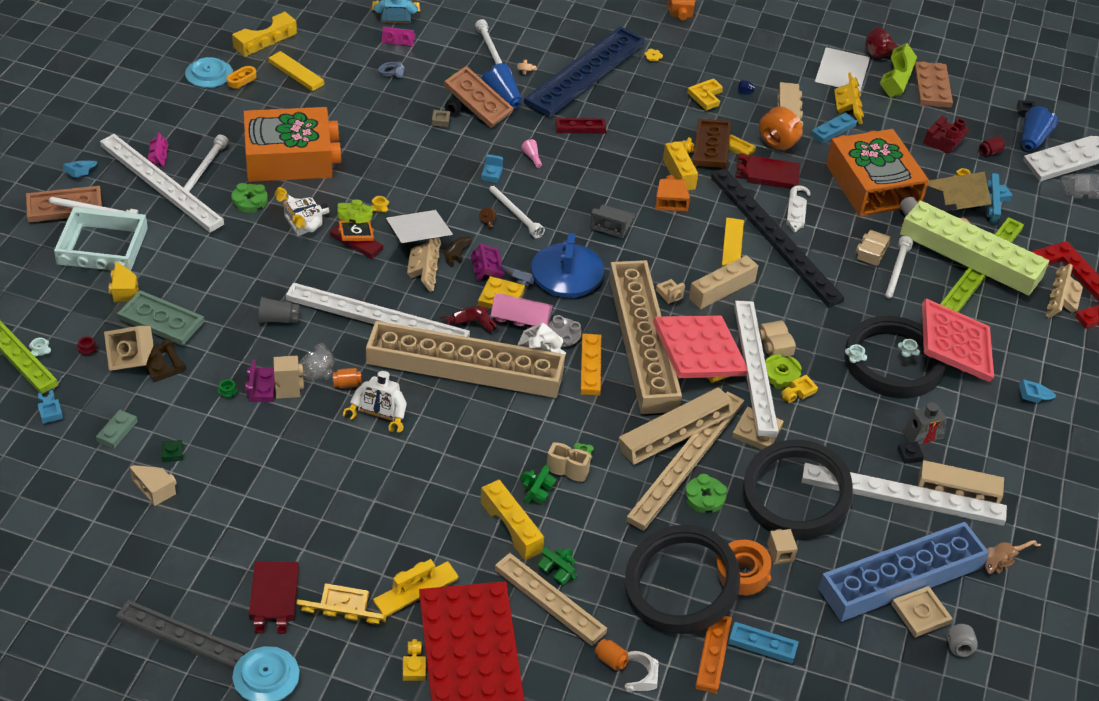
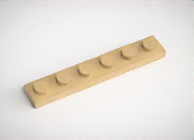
[495,553,607,646]

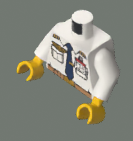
[275,187,329,236]
[343,371,407,433]

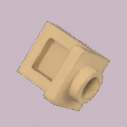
[656,279,685,304]

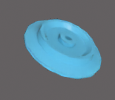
[185,57,233,88]
[232,646,300,701]

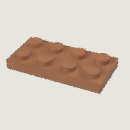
[914,61,953,108]
[443,66,514,128]
[26,186,102,222]

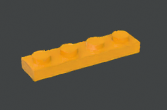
[580,334,601,396]

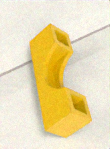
[232,12,297,57]
[481,480,544,561]

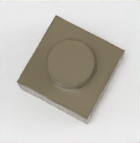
[432,110,450,127]

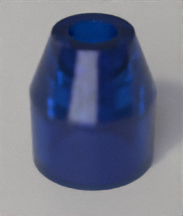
[738,79,755,94]

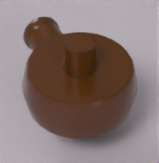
[479,207,496,229]

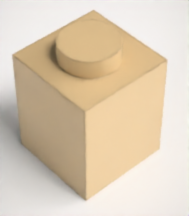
[767,529,798,564]

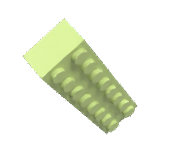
[900,200,1049,296]

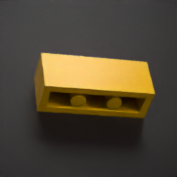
[663,141,698,190]

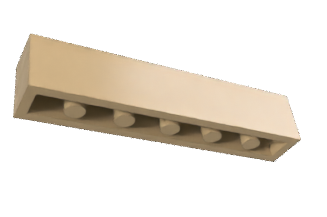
[619,387,733,465]

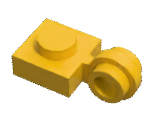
[781,375,818,403]
[403,639,426,681]

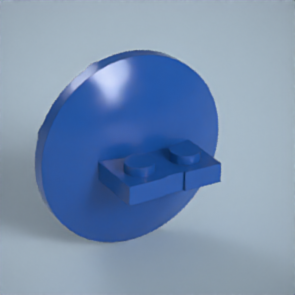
[531,233,604,299]

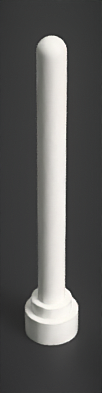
[475,19,502,64]
[183,134,229,192]
[489,186,545,239]
[49,197,138,214]
[885,236,913,299]

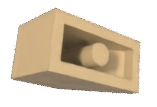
[130,465,177,506]

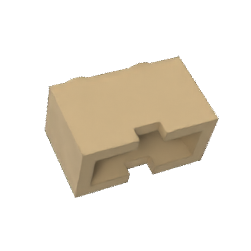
[274,356,304,399]

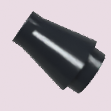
[445,97,464,115]

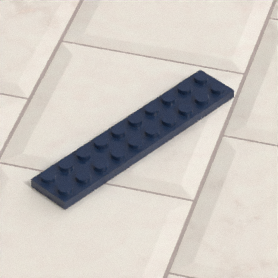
[524,27,645,117]

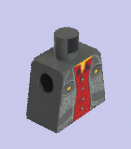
[902,402,947,445]

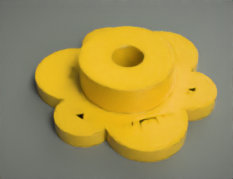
[644,49,663,61]

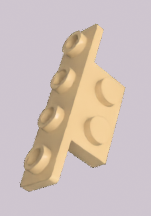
[407,237,441,292]
[1046,263,1083,318]

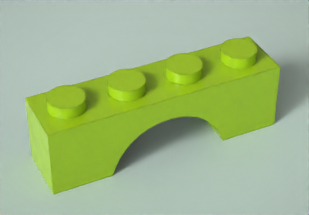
[880,43,917,98]

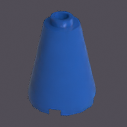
[481,63,522,108]
[1021,106,1058,151]

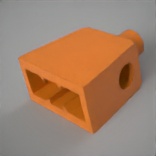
[666,0,696,20]
[655,175,690,211]

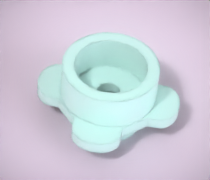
[29,338,51,357]
[898,339,920,357]
[845,345,867,363]

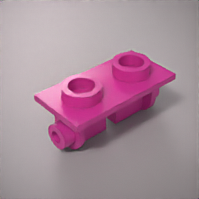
[382,26,415,46]
[147,132,168,167]

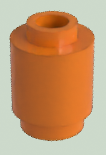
[333,368,362,389]
[595,639,629,671]

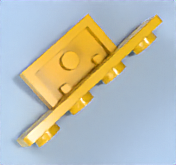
[834,72,864,125]
[373,559,459,617]
[296,583,386,624]

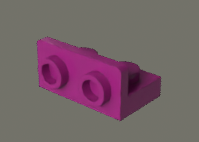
[471,244,504,281]
[245,360,276,402]

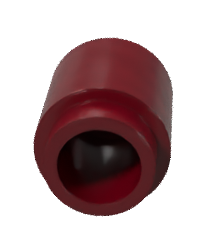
[979,136,1005,157]

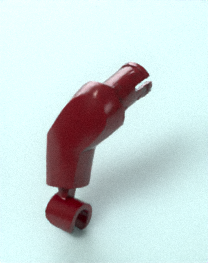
[440,306,498,333]

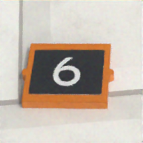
[339,221,374,241]

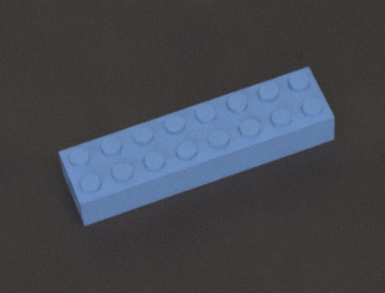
[818,522,989,622]

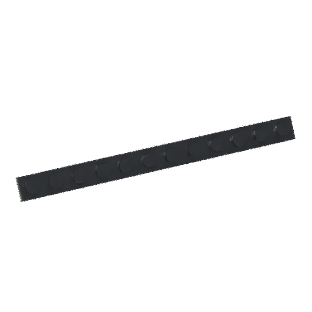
[710,168,844,308]

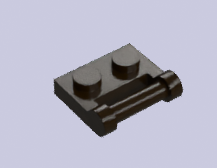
[144,339,186,383]

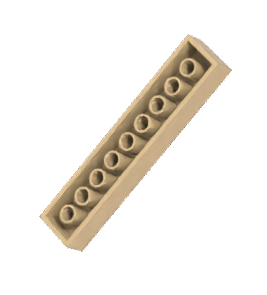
[609,260,682,414]
[366,321,565,398]

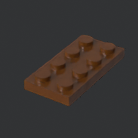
[693,119,732,168]

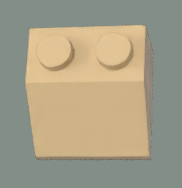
[104,326,153,371]

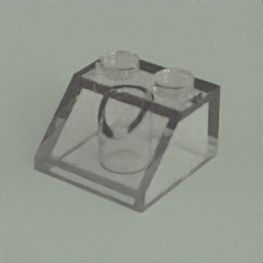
[1060,174,1099,199]

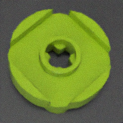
[337,200,373,223]
[765,354,802,389]

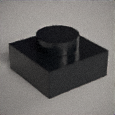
[1017,100,1036,116]
[897,442,924,464]

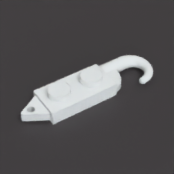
[786,185,810,233]

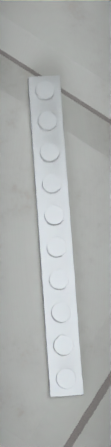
[100,134,224,232]
[286,283,470,337]
[734,301,778,437]
[801,463,1007,526]

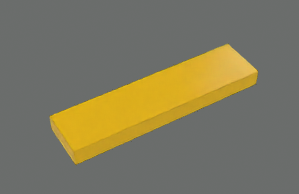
[268,51,325,91]
[721,218,744,268]

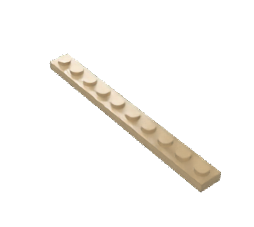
[626,392,744,531]

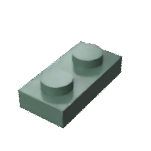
[96,410,138,449]

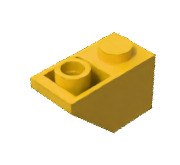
[109,262,139,302]

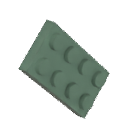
[117,290,204,346]

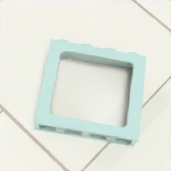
[54,207,148,271]

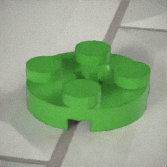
[231,183,268,213]
[685,474,727,513]

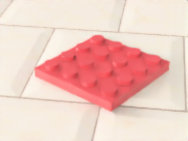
[922,299,994,382]
[653,316,747,378]

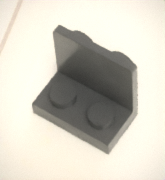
[590,205,634,238]

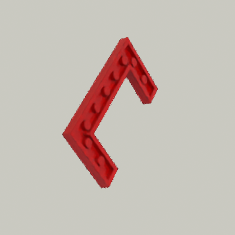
[1030,241,1099,329]

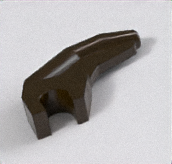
[444,236,472,267]

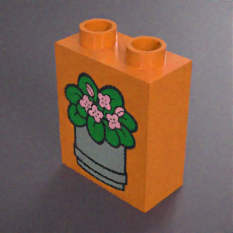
[244,107,341,182]
[826,129,929,217]

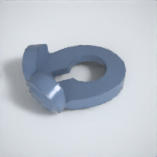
[378,61,405,78]

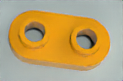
[227,66,257,89]

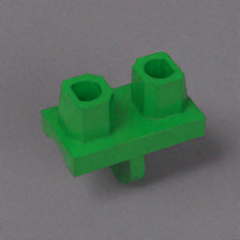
[520,465,556,504]
[538,547,578,586]

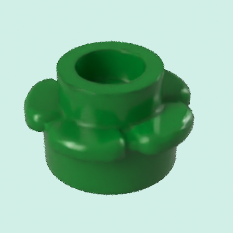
[218,379,238,397]

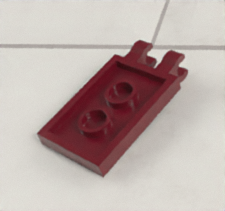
[735,153,800,189]
[249,561,299,633]

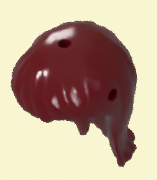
[865,27,899,59]

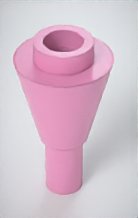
[521,140,542,168]

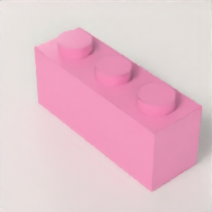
[491,293,553,327]

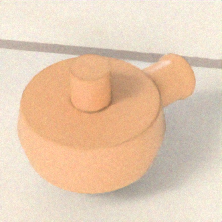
[517,60,537,75]

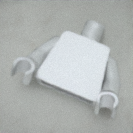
[517,322,566,355]

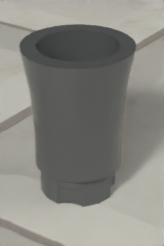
[258,296,299,323]

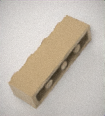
[777,82,803,127]
[689,255,758,309]
[918,460,1004,504]

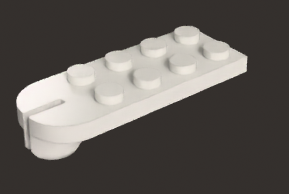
[1023,136,1099,181]

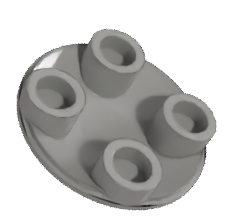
[547,315,581,347]

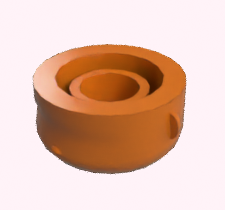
[759,106,803,151]
[716,540,771,596]

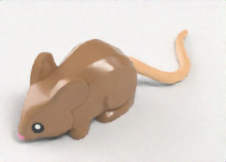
[984,540,1041,574]

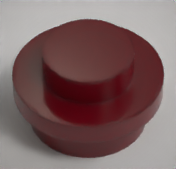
[77,336,97,354]

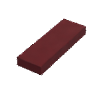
[555,118,606,134]
[330,224,383,259]

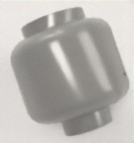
[947,624,978,657]

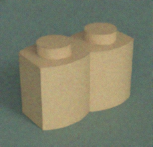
[856,230,891,266]
[759,320,796,357]
[547,443,591,482]

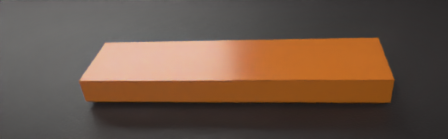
[695,616,732,694]

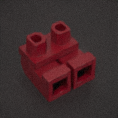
[923,116,969,153]

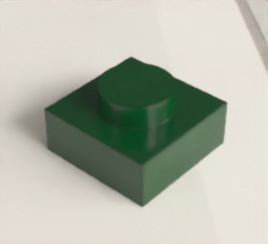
[161,440,183,463]

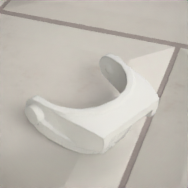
[625,651,659,692]

